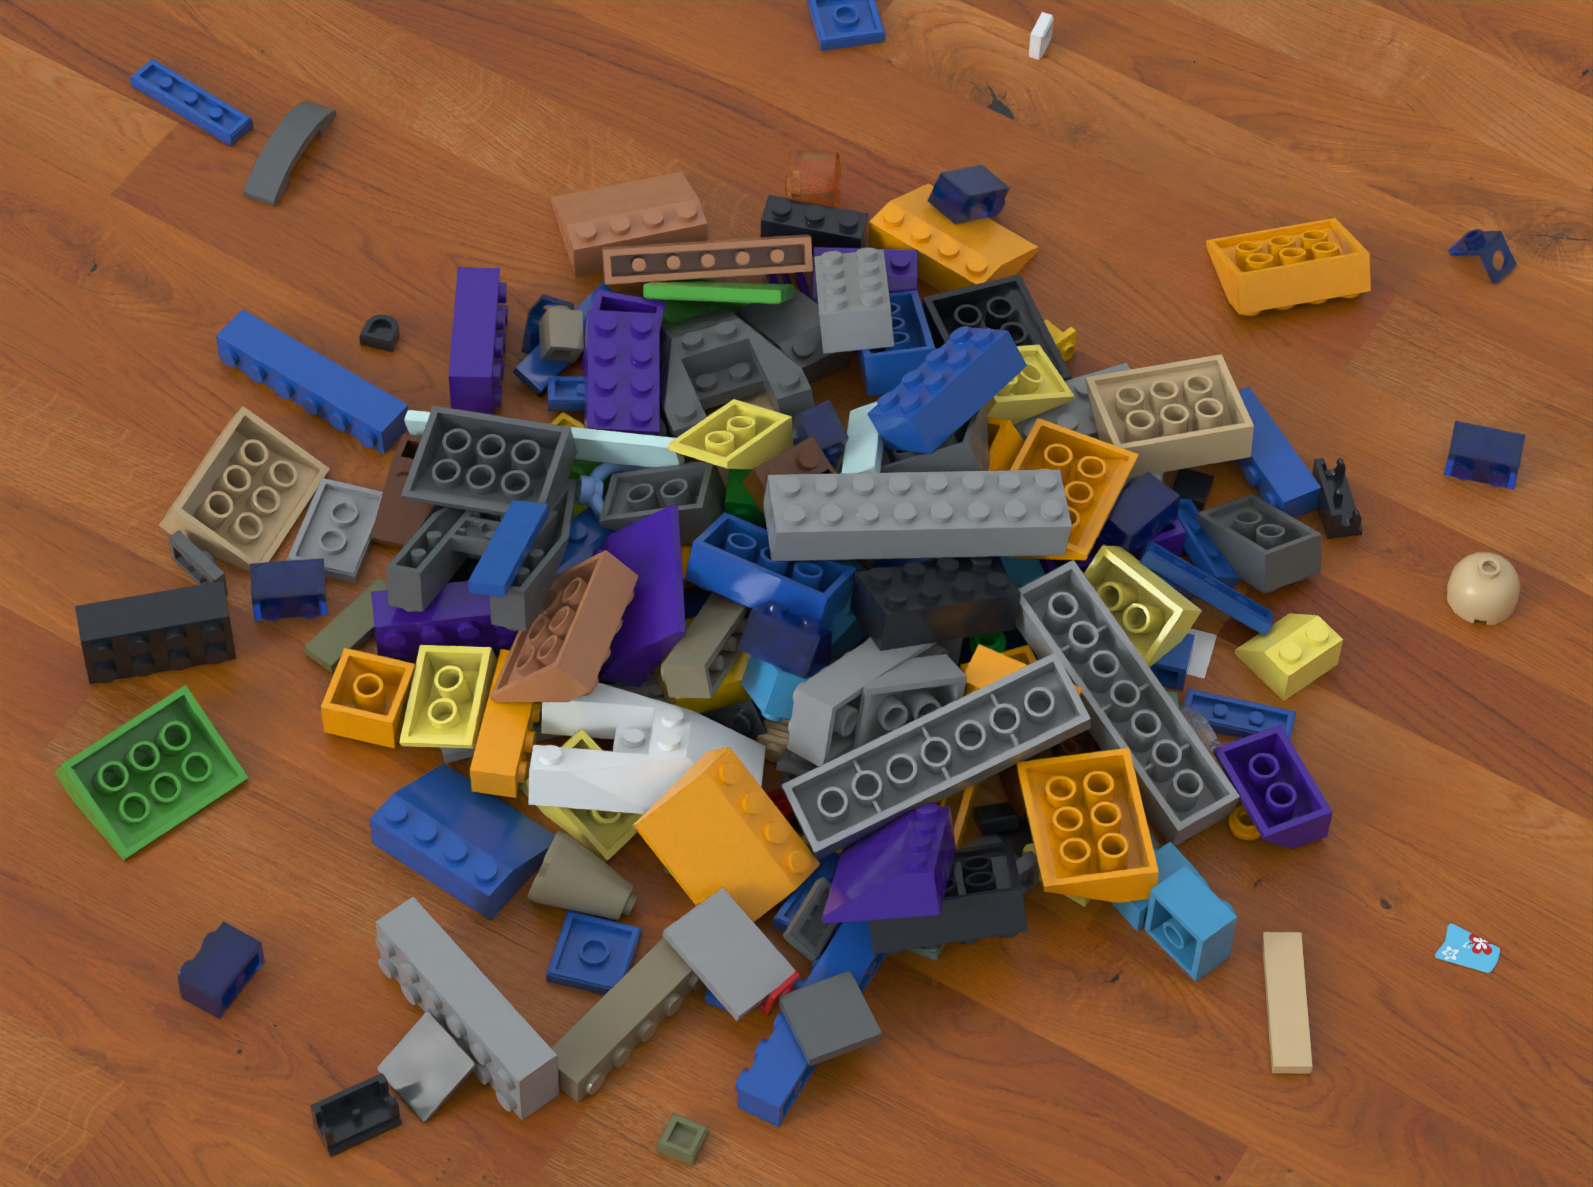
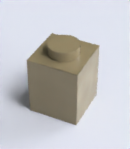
[539,305,584,363]

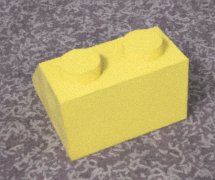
[1235,613,1343,701]

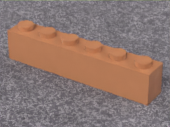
[602,234,813,285]

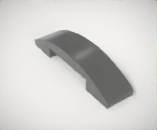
[244,100,336,206]

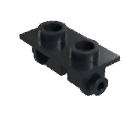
[699,699,768,738]

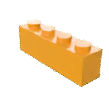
[470,649,542,798]

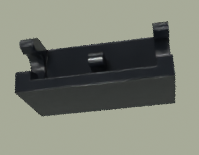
[1312,458,1363,539]
[310,1073,402,1157]

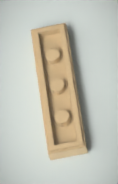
[1262,932,1313,1074]

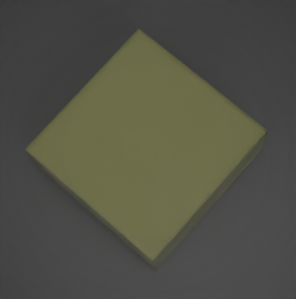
[656,1113,709,1166]

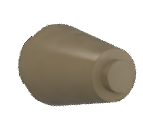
[527,830,638,920]

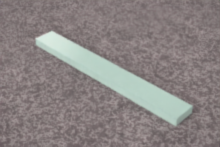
[404,410,685,468]

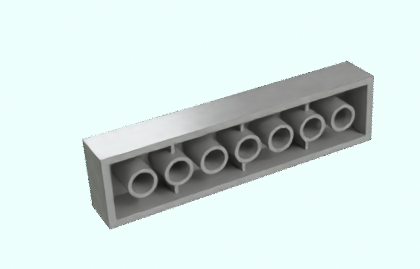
[763,470,1072,561]
[1015,560,1240,846]
[782,652,1091,860]

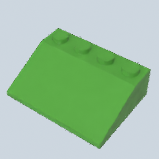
[54,685,249,860]

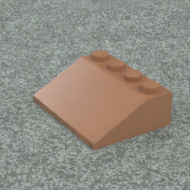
[551,172,708,277]
[490,550,639,702]

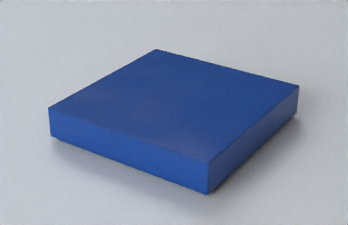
[807,0,885,51]
[546,911,642,995]

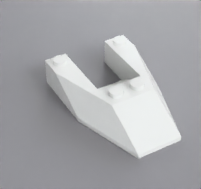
[528,683,766,814]

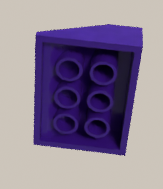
[591,505,686,687]
[822,804,956,924]

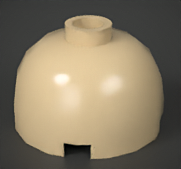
[1447,552,1520,625]

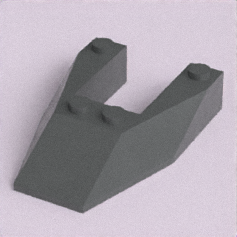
[659,307,818,463]
[386,479,577,631]

